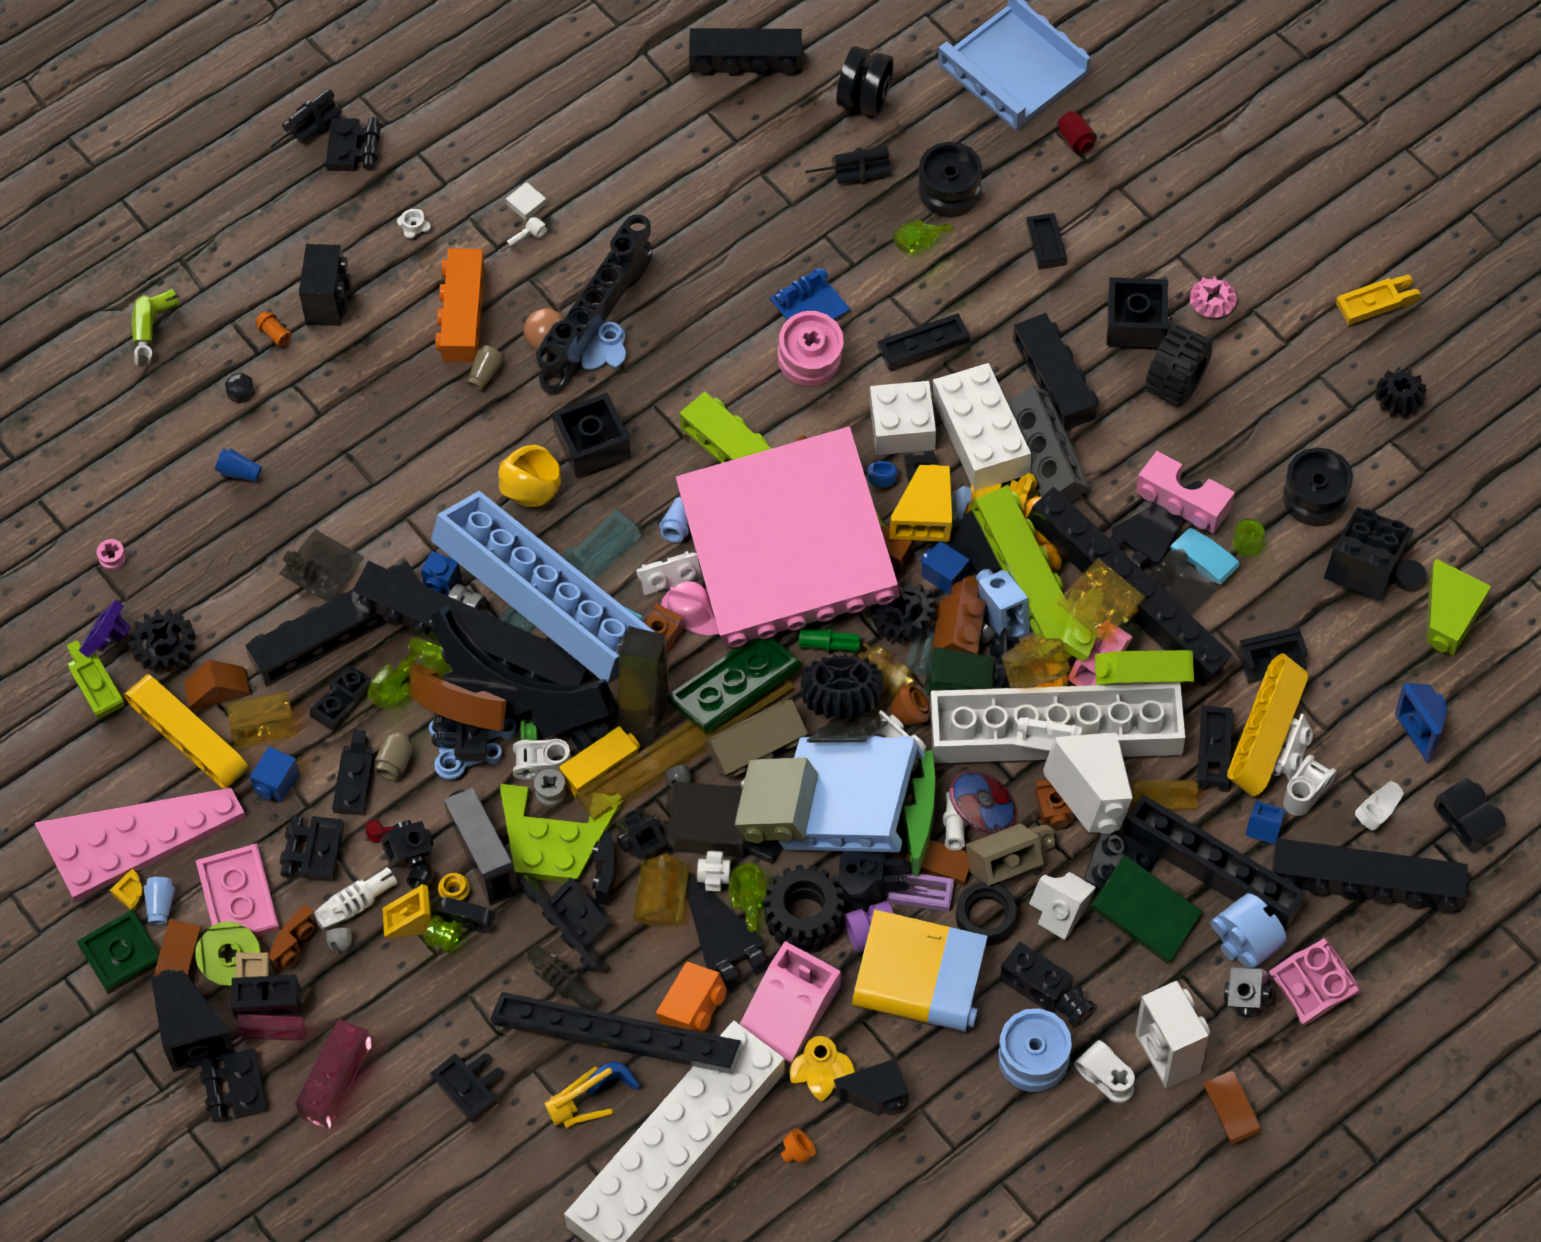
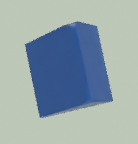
[1246,801,1286,844]

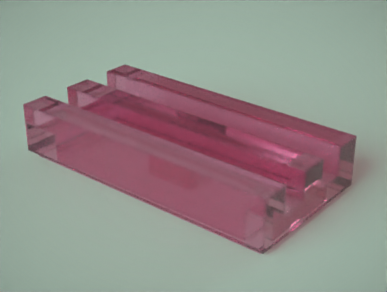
[236,1014,306,1041]

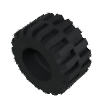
[1146,325,1213,407]
[764,864,844,952]

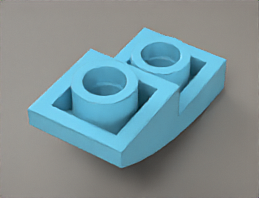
[1170,528,1240,585]

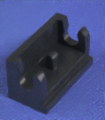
[1238,627,1308,683]

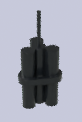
[270,88,342,148]
[805,146,891,184]

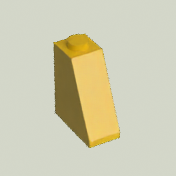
[888,465,952,542]

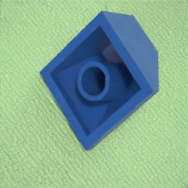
[1395,683,1447,763]

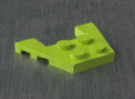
[500,784,622,883]

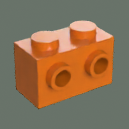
[656,961,727,1032]

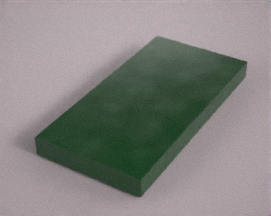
[667,638,802,734]

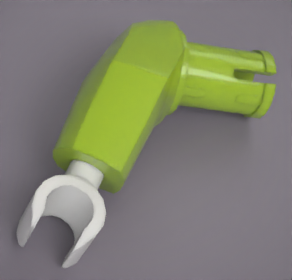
[131,289,179,366]

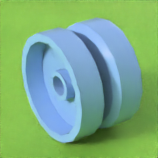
[998,1008,1072,1092]

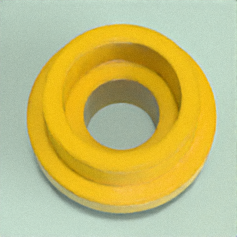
[438,873,470,901]

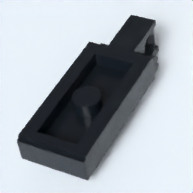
[332,730,374,815]

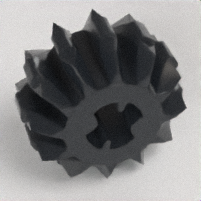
[1375,367,1427,419]

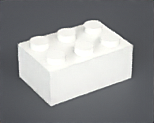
[1135,981,1210,1089]

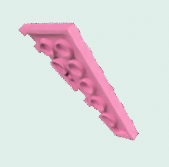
[35,788,246,902]

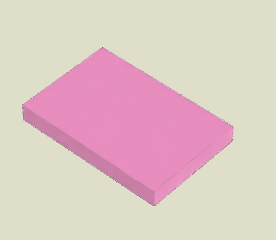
[196,843,280,937]

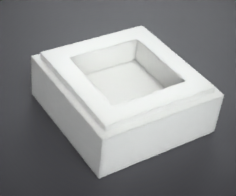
[506,182,547,221]

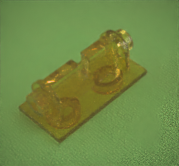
[858,642,918,697]
[1133,779,1198,810]

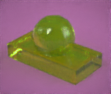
[408,637,451,680]

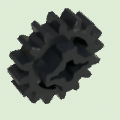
[871,582,938,644]
[129,609,197,673]

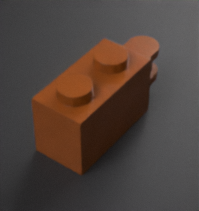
[931,576,986,666]

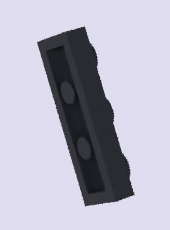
[877,313,970,370]

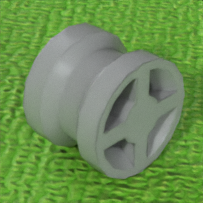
[534,769,567,808]

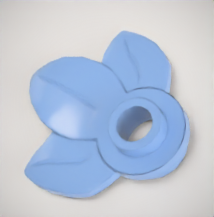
[582,322,626,370]

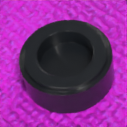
[1394,560,1426,592]

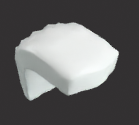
[1355,781,1404,830]

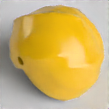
[498,445,561,507]

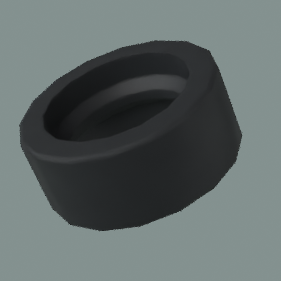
[956,882,1017,946]

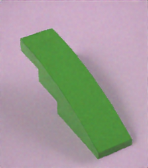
[904,750,935,876]

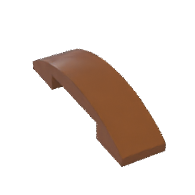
[409,663,507,731]

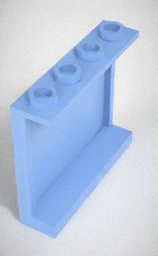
[938,0,1090,131]
[778,735,925,852]

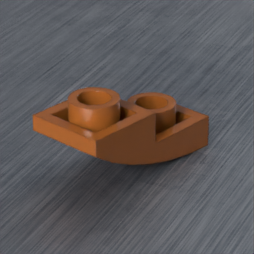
[269,904,317,974]
[154,919,201,976]
[1203,1070,1262,1144]

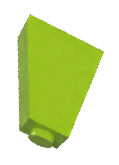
[1426,559,1491,656]
[1095,650,1194,685]

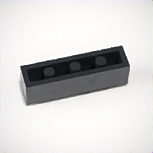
[689,28,802,74]
[1013,313,1099,431]

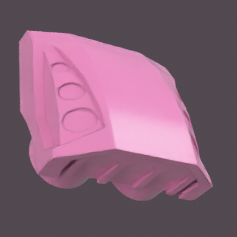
[1268,938,1362,1026]

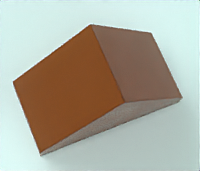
[184,659,251,710]

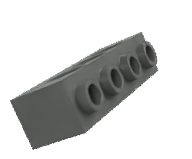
[1007,385,1090,502]

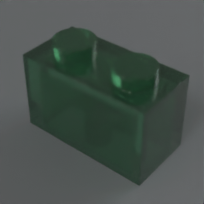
[924,647,994,694]

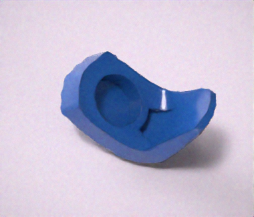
[586,1061,641,1095]

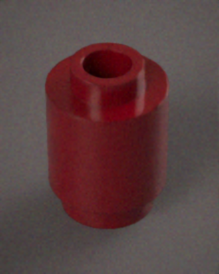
[1057,111,1097,153]

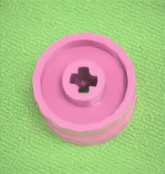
[777,311,844,387]

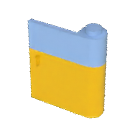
[852,909,988,1032]

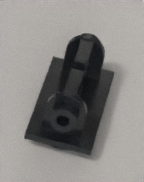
[990,628,1023,689]

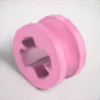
[96,539,126,570]

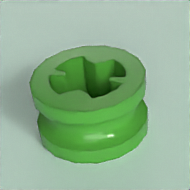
[521,720,538,741]

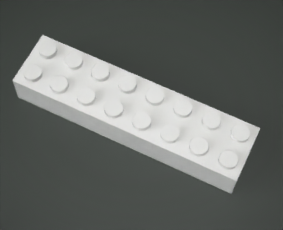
[930,683,1185,763]
[564,1020,785,1242]

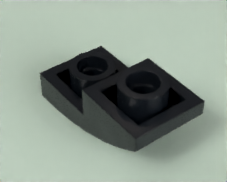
[310,665,373,732]
[591,831,616,906]

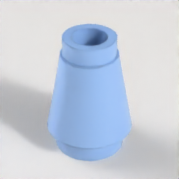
[659,497,689,543]
[144,877,175,925]

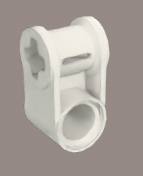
[513,739,572,780]
[1283,754,1337,816]
[1074,1040,1135,1104]

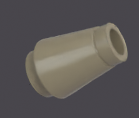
[467,345,504,391]

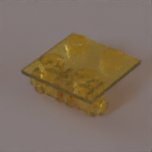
[1057,558,1145,642]

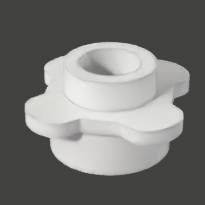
[397,209,430,239]

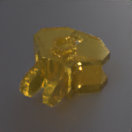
[1002,636,1071,688]

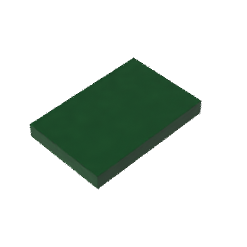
[1090,855,1202,963]

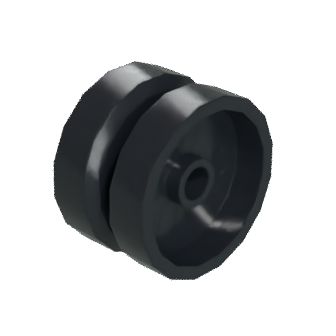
[836,46,894,117]
[918,141,982,217]
[1282,447,1353,526]

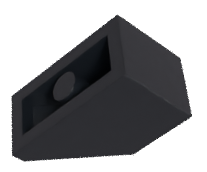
[833,1059,909,1116]

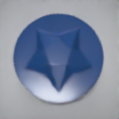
[867,461,897,487]

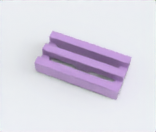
[887,872,954,912]

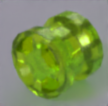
[1232,518,1265,557]
[425,915,461,953]

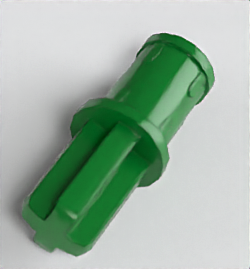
[799,628,861,653]

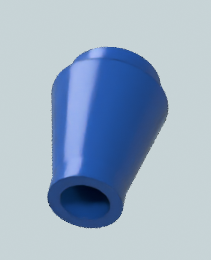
[215,448,262,482]

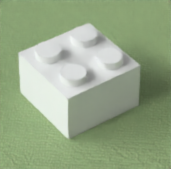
[870,381,936,455]

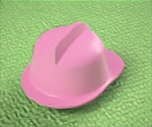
[661,581,719,636]

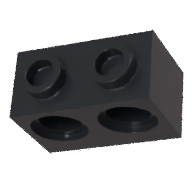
[1000,941,1073,1013]
[231,974,301,1023]

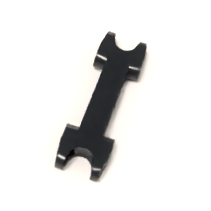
[536,215,653,394]

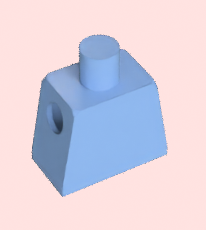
[976,569,1030,638]

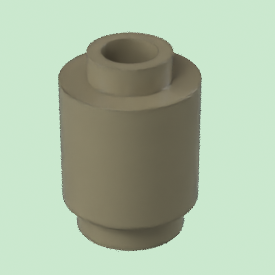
[374,733,414,781]

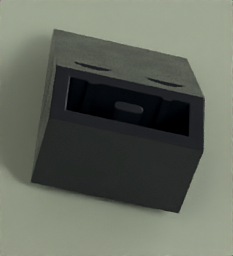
[1324,507,1414,600]

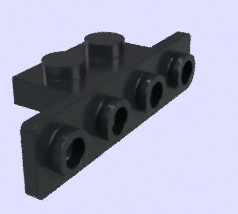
[519,875,614,973]

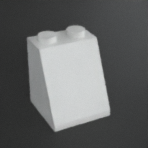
[1043,733,1132,834]

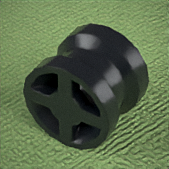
[1056,986,1097,1028]

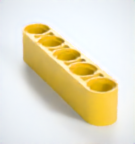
[1227,654,1308,796]
[124,674,249,789]

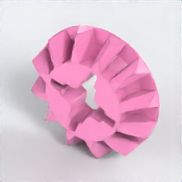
[1190,276,1237,318]

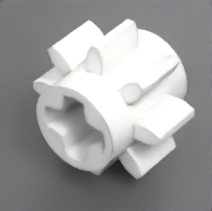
[697,851,731,891]

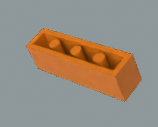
[435,248,485,362]

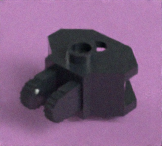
[838,851,912,912]

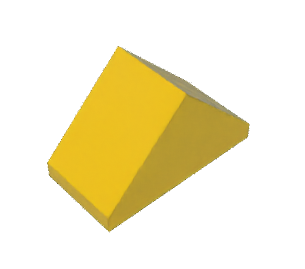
[382,884,434,938]

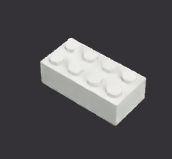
[933,363,1031,491]

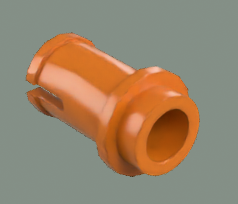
[255,311,292,347]

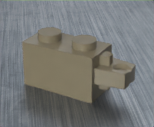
[966,823,1055,886]

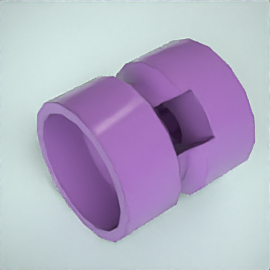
[844,901,894,953]

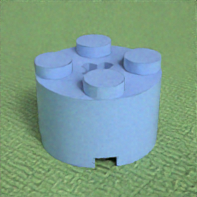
[1210,893,1287,969]

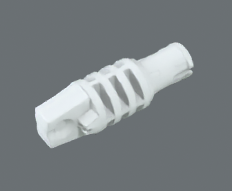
[314,867,397,930]

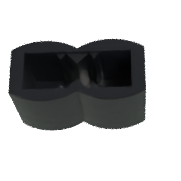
[1433,777,1506,853]

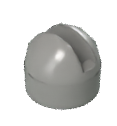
[326,928,352,953]

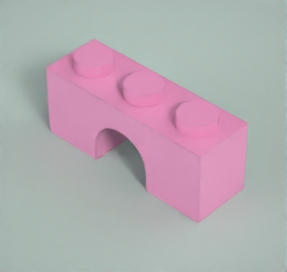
[1136,451,1235,534]

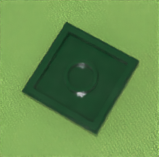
[76,909,160,994]

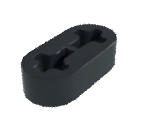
[433,897,496,933]

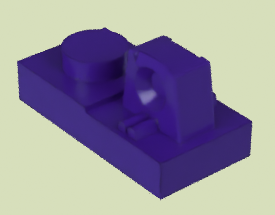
[78,599,131,658]

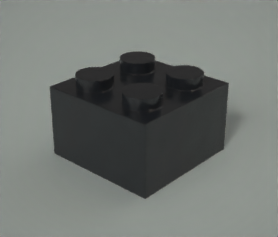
[299,244,351,326]
[1106,277,1168,348]
[552,392,631,478]

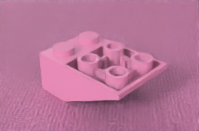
[739,941,841,1064]

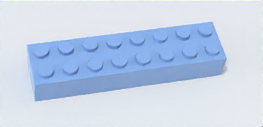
[431,491,656,683]

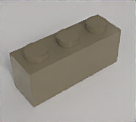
[703,699,808,777]

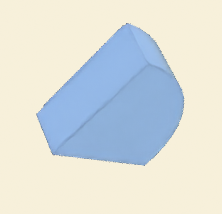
[951,486,972,528]

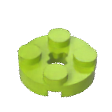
[195,921,261,986]

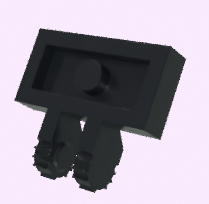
[431,716,489,761]
[430,1053,505,1123]

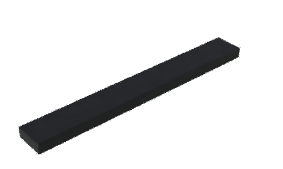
[490,992,743,1074]

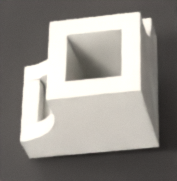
[1029,872,1096,940]

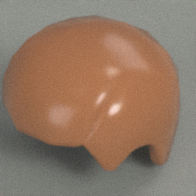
[523,308,564,350]

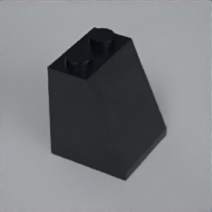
[151,969,236,1072]

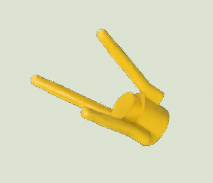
[544,1066,613,1129]

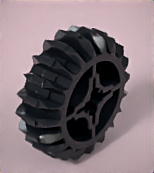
[800,653,884,721]

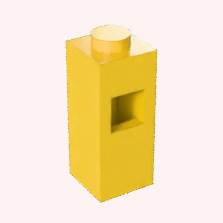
[559,726,640,803]

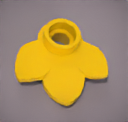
[790,1036,854,1102]

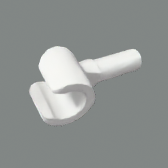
[507,217,547,247]

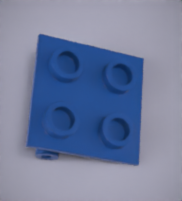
[769,268,851,320]

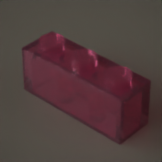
[295,1019,372,1129]

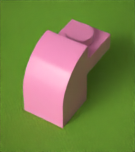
[1068,620,1132,686]

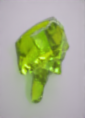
[892,219,954,253]
[368,654,415,708]
[729,863,767,932]

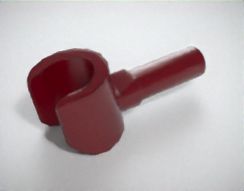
[365,819,393,844]

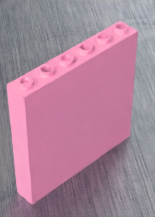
[676,426,901,648]

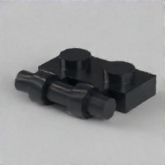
[326,117,381,171]
[279,816,344,881]
[200,1048,268,1123]

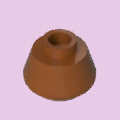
[891,685,931,726]

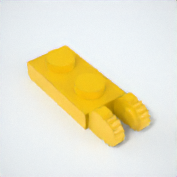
[1336,274,1421,325]

